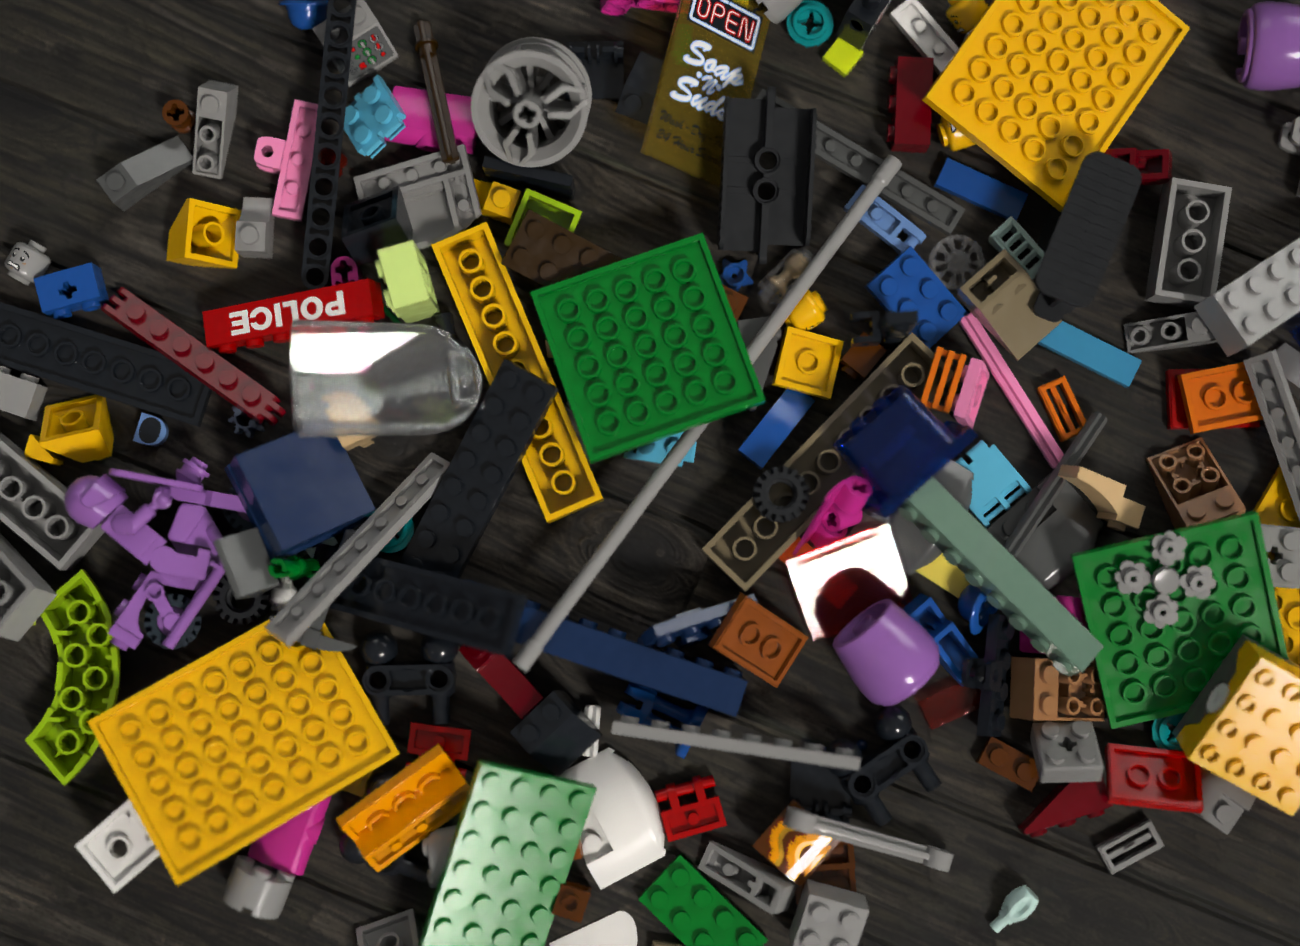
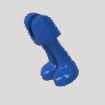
[616,682,709,759]

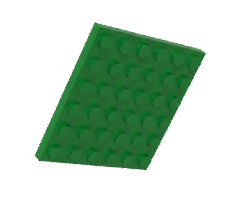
[530,232,766,464]
[1070,511,1289,729]

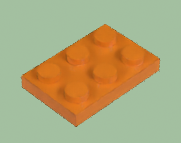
[1177,362,1264,434]

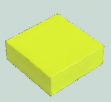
[822,37,864,78]

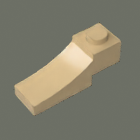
[1058,464,1146,532]

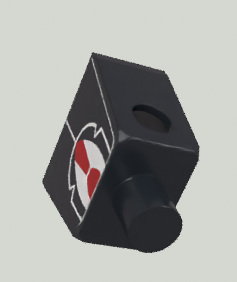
[835,0,892,51]

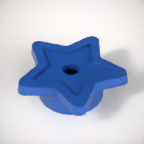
[719,259,754,292]

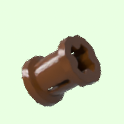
[162,99,196,133]

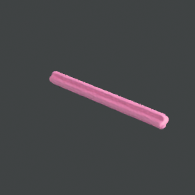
[959,313,1064,469]

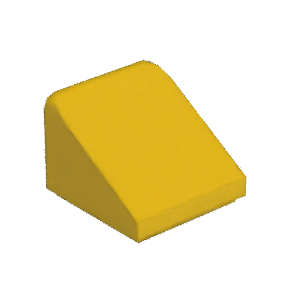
[24,434,64,466]

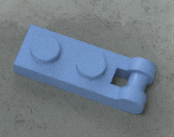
[843,184,927,255]

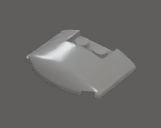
[353,144,482,250]

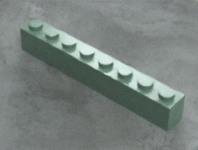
[893,471,1104,677]

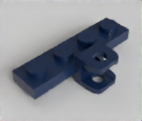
[640,593,758,650]

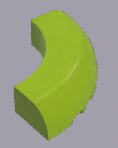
[25,569,121,786]

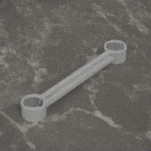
[783,806,954,872]

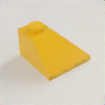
[166,198,242,269]
[39,395,114,463]

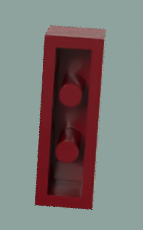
[886,56,934,153]

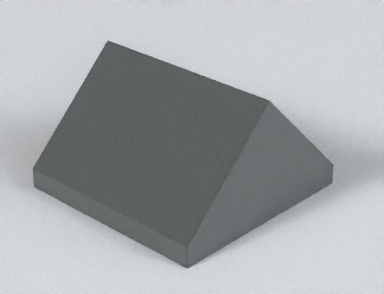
[213,527,279,599]

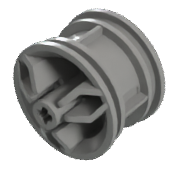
[471,37,592,167]

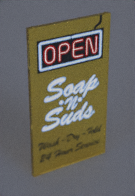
[641,0,770,188]

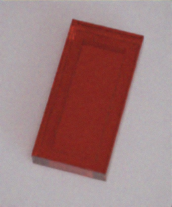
[918,683,981,730]

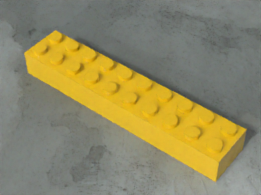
[431,222,604,523]

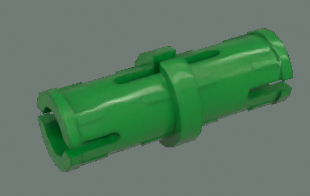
[268,556,320,580]

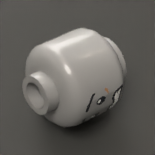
[4,239,51,286]

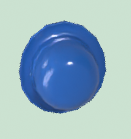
[278,0,328,30]
[957,584,998,635]

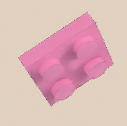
[951,357,990,430]

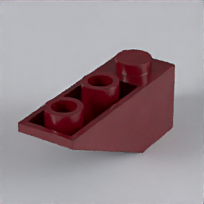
[1018,776,1112,837]

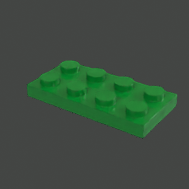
[638,854,768,946]

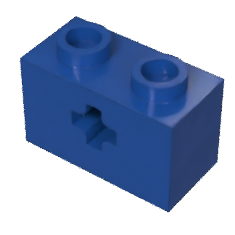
[33,262,109,319]

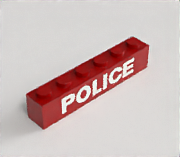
[202,278,385,354]

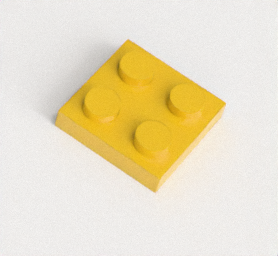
[772,326,844,400]

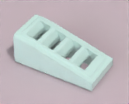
[988,216,1045,280]

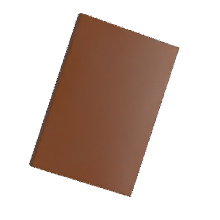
[708,593,809,688]

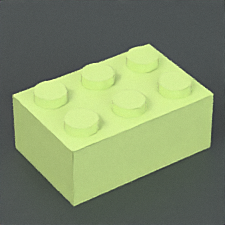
[375,240,440,324]

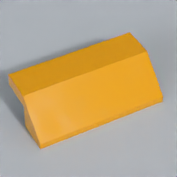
[336,744,470,872]

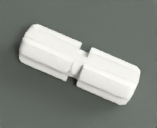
[582,704,601,757]

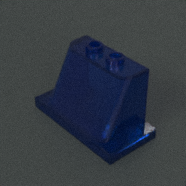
[833,385,978,518]

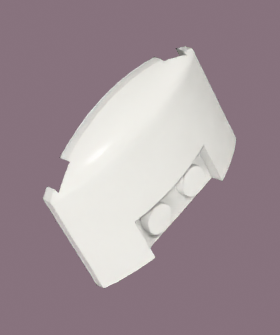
[555,747,666,890]

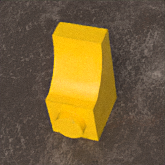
[474,179,523,225]

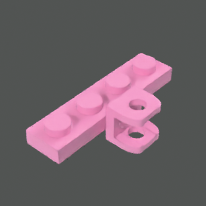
[254,99,318,222]

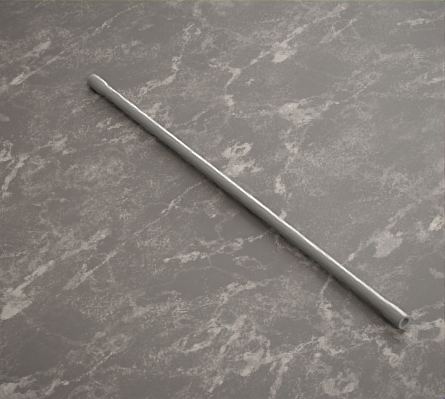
[512,155,902,673]

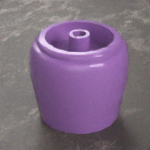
[1236,1,1300,91]
[833,598,940,706]

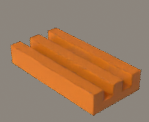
[919,346,967,414]
[1036,375,1086,442]

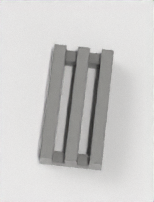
[1094,818,1165,875]

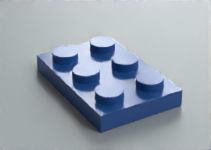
[864,246,968,349]

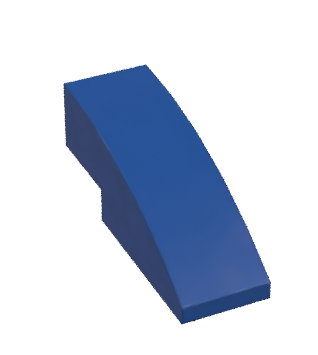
[737,389,815,470]
[902,593,979,687]

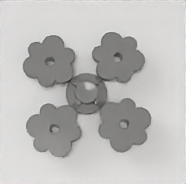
[1114,530,1216,629]

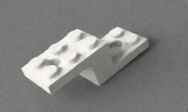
[75,799,160,893]

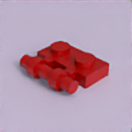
[405,722,472,779]
[654,774,727,842]

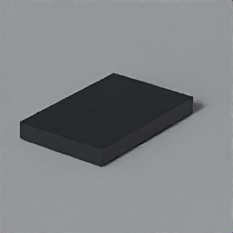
[482,156,576,200]

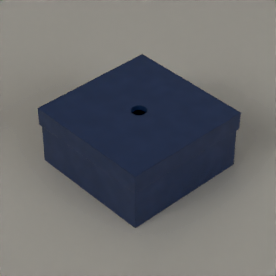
[225,418,376,564]

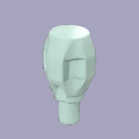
[989,885,1039,933]

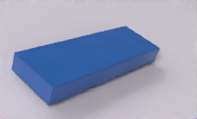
[934,158,1028,221]

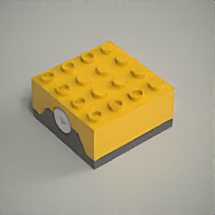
[1172,634,1300,816]

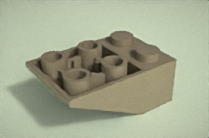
[956,249,1062,361]

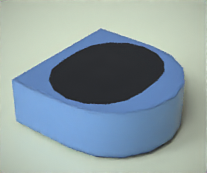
[133,413,169,446]

